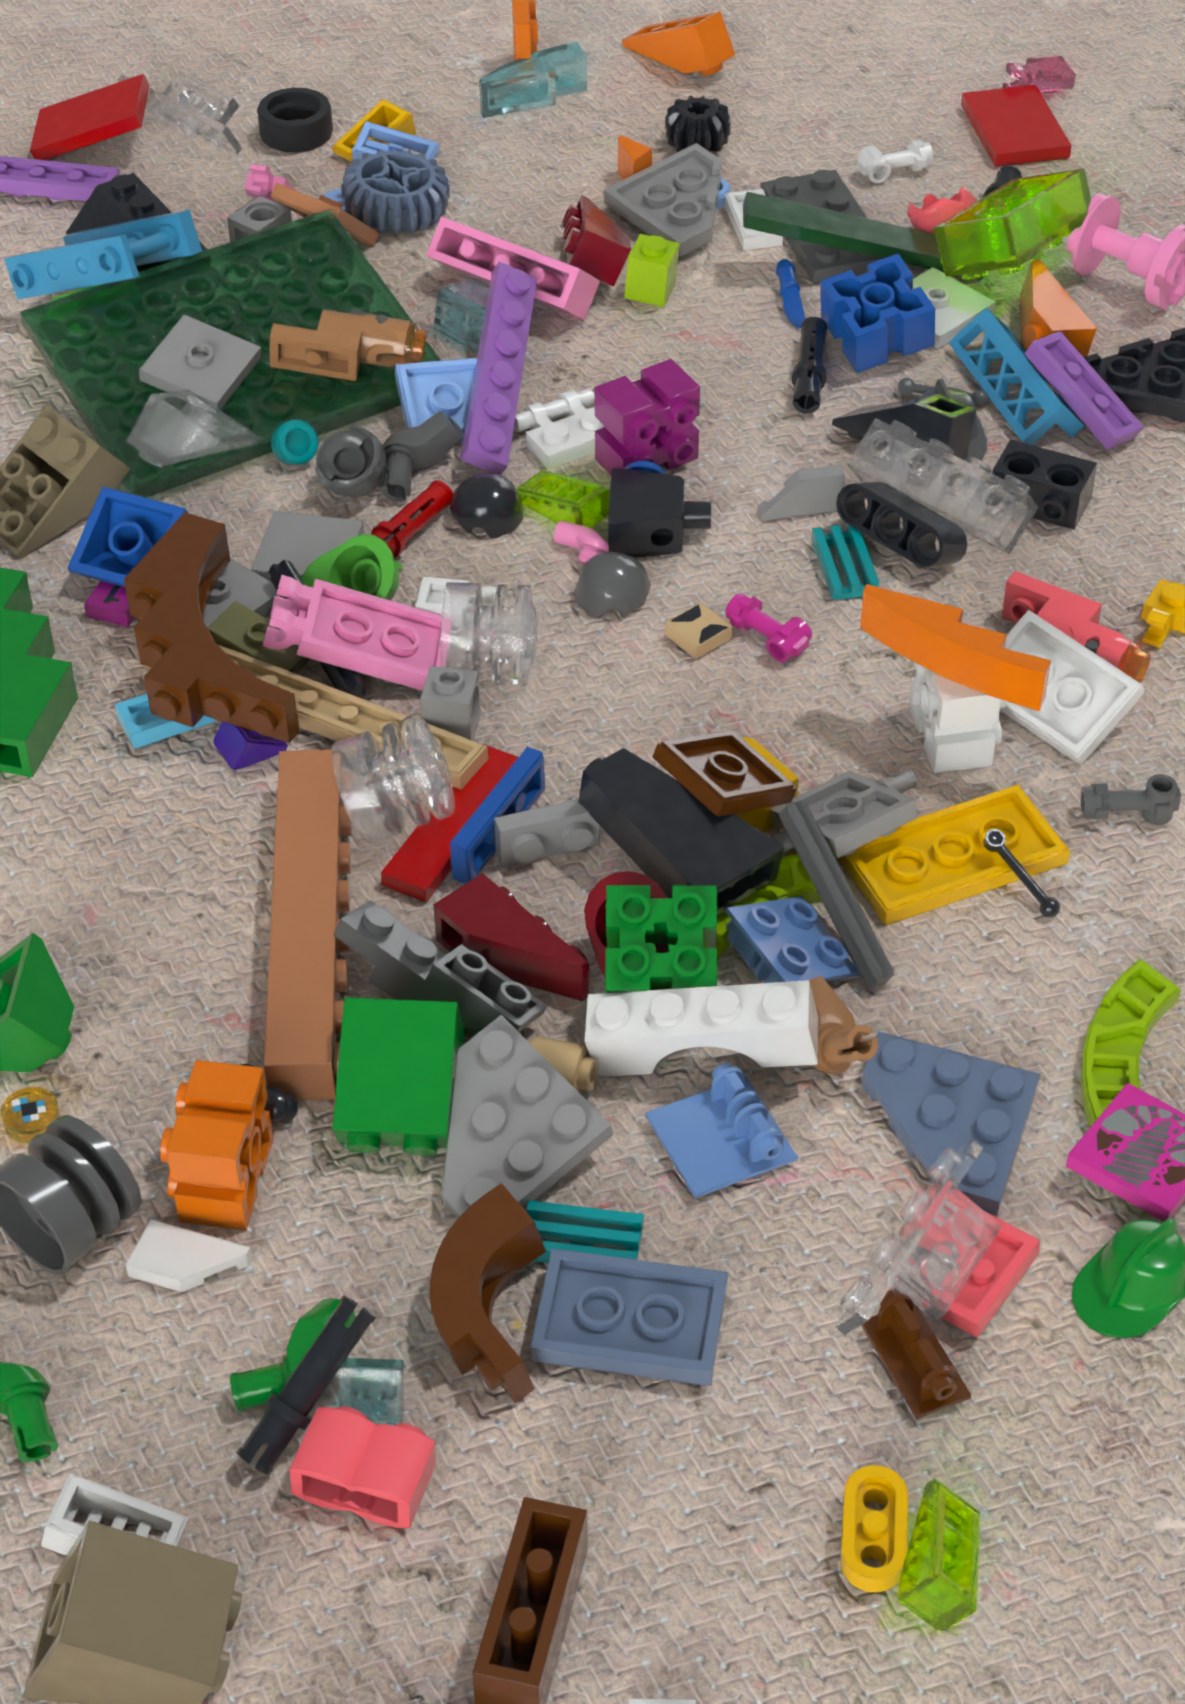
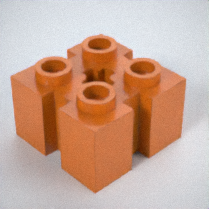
[160,1060,274,1231]

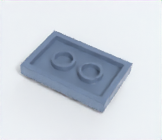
[530,1248,728,1386]

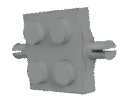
[769,768,917,858]

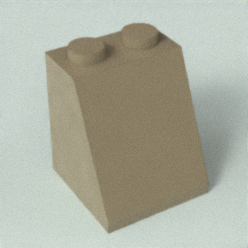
[23,1520,242,1704]

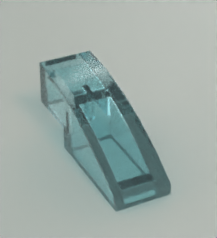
[479,42,587,118]

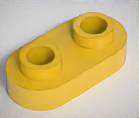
[840,1465,908,1592]

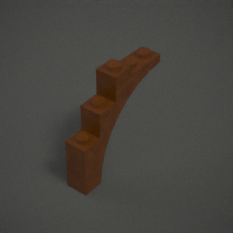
[124,512,300,743]

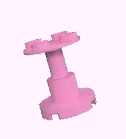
[1066,193,1185,310]

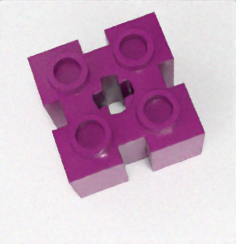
[594,359,700,475]

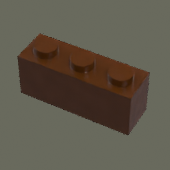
[472,1497,588,1704]

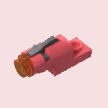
[1002,571,1151,683]

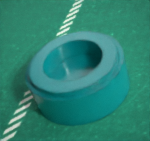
[271,420,319,465]

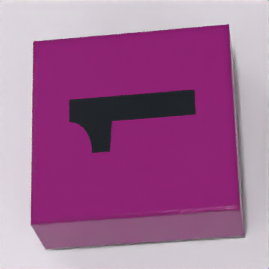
[84,581,135,627]

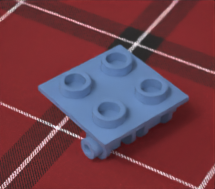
[725,896,860,983]
[645,1063,798,1199]

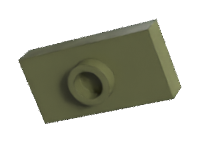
[208,601,310,673]

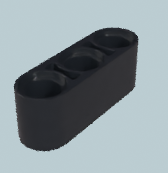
[836,482,968,567]

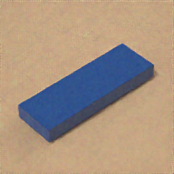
[450,746,545,884]

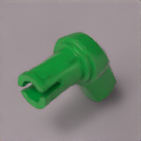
[230,1298,356,1412]
[0,1361,58,1462]

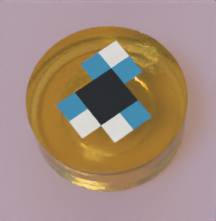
[1,1087,60,1143]

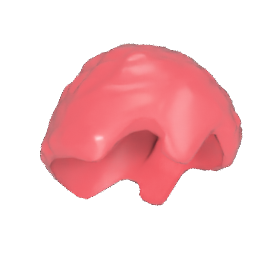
[907,187,978,240]

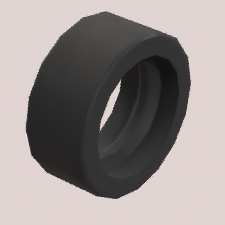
[257,87,333,152]

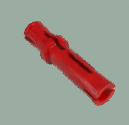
[371,480,453,557]

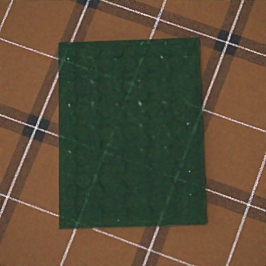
[20,209,441,498]

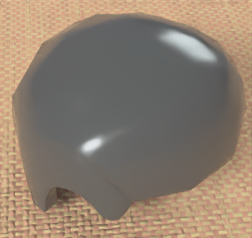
[574,552,651,618]

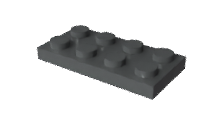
[760,170,881,284]

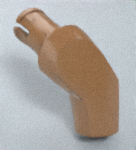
[809,976,878,1075]

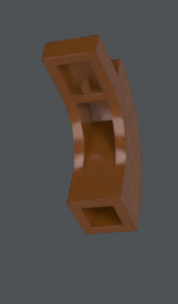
[430,1183,546,1403]

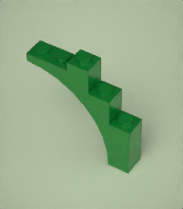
[0,567,78,777]

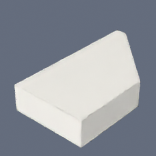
[126,1219,252,1292]

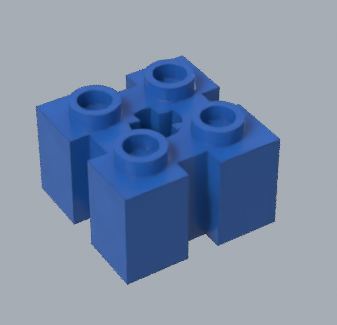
[820,254,936,373]

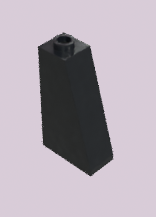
[578,748,784,915]

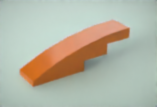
[860,584,1051,711]

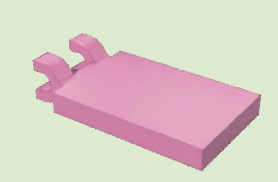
[262,575,453,691]

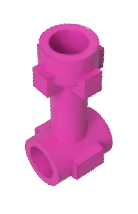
[725,593,812,663]

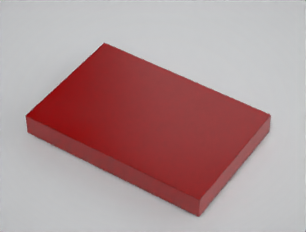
[30,74,150,160]
[961,84,1072,167]

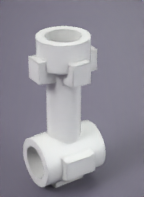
[857,140,933,183]

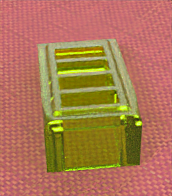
[516,470,610,528]
[898,1478,980,1631]

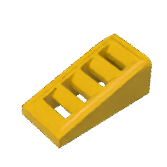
[332,99,416,162]

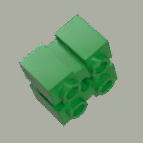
[605,885,717,993]

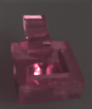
[1002,56,1076,93]

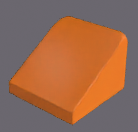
[618,135,652,180]

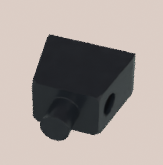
[608,468,711,558]

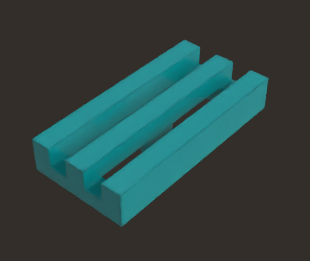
[811,525,879,600]
[527,1200,644,1263]

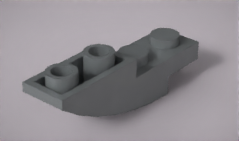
[334,900,547,1032]

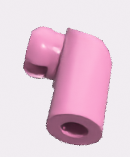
[554,520,609,565]

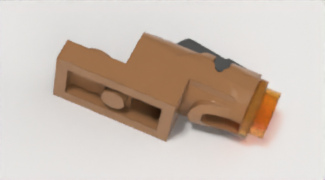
[270,309,427,381]

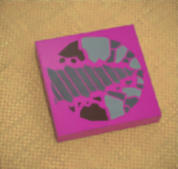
[1066,1083,1185,1222]

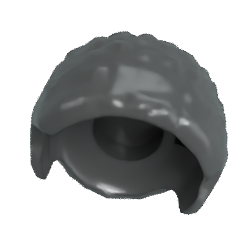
[315,424,387,498]

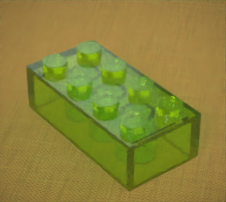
[934,168,1091,280]

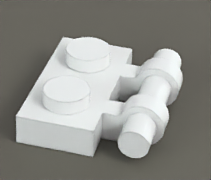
[514,388,604,470]

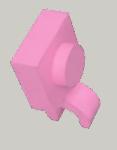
[244,164,297,204]

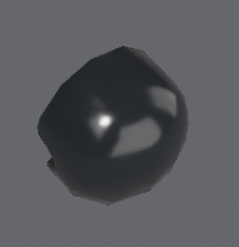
[450,473,524,538]

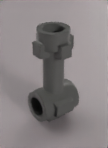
[1080,774,1181,825]

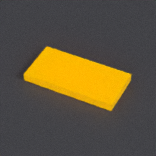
[838,784,1070,926]

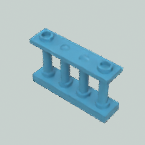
[4,209,202,300]

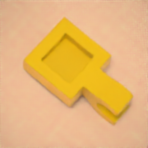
[1141,579,1185,648]

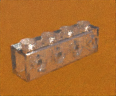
[847,418,1038,555]

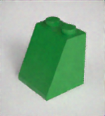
[332,997,466,1156]

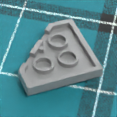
[603,143,722,257]
[442,1015,613,1219]

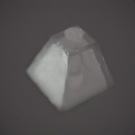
[126,390,261,467]

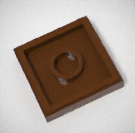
[652,730,797,817]

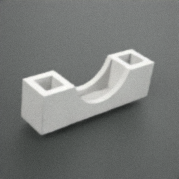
[584,980,819,1077]

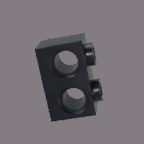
[988,439,1097,530]

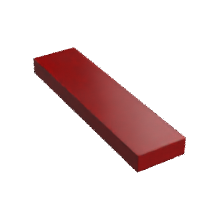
[381,744,518,903]

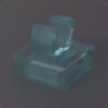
[339,1358,404,1425]

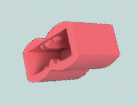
[289,1406,436,1529]

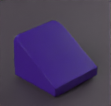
[214,722,288,770]

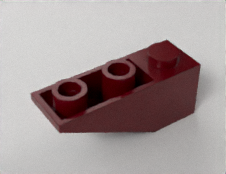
[561,195,631,287]
[433,873,589,1001]

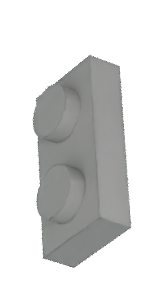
[494,799,600,868]

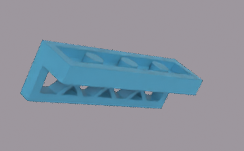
[948,307,1085,445]

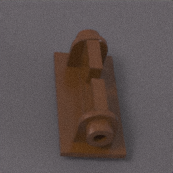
[860,1289,971,1419]

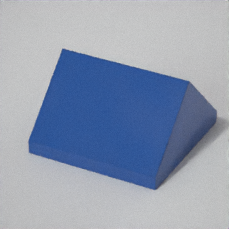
[67,486,188,587]

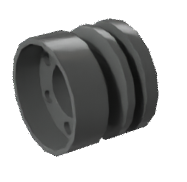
[0,1115,142,1274]

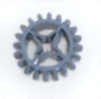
[341,148,450,235]

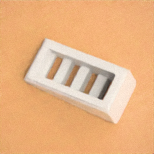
[41,1473,189,1555]

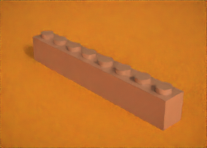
[264,749,353,1100]

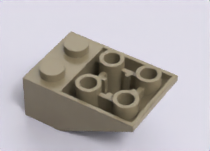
[0,405,131,559]

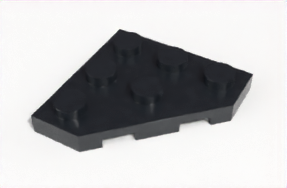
[1083,328,1185,422]

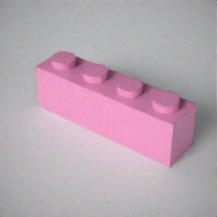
[426,217,600,320]

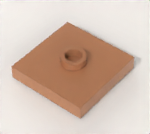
[271,183,380,247]

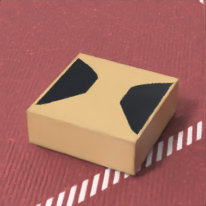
[665,602,733,659]

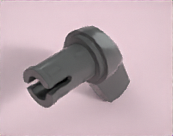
[382,411,464,501]

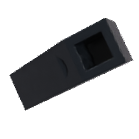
[832,394,977,470]

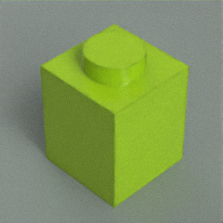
[624,234,680,308]

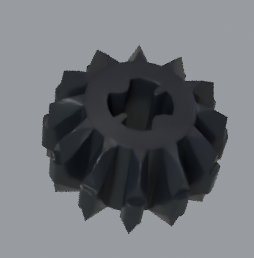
[665,95,731,152]

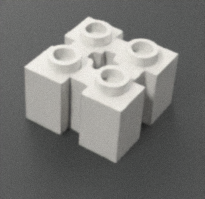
[909,662,1007,774]

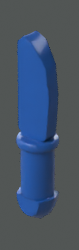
[775,259,806,328]

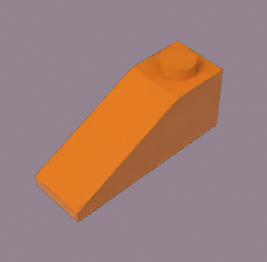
[622,11,735,76]
[1020,259,1097,357]

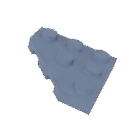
[862,1031,1040,1216]

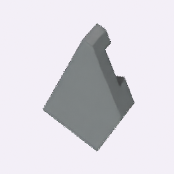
[757,465,845,521]

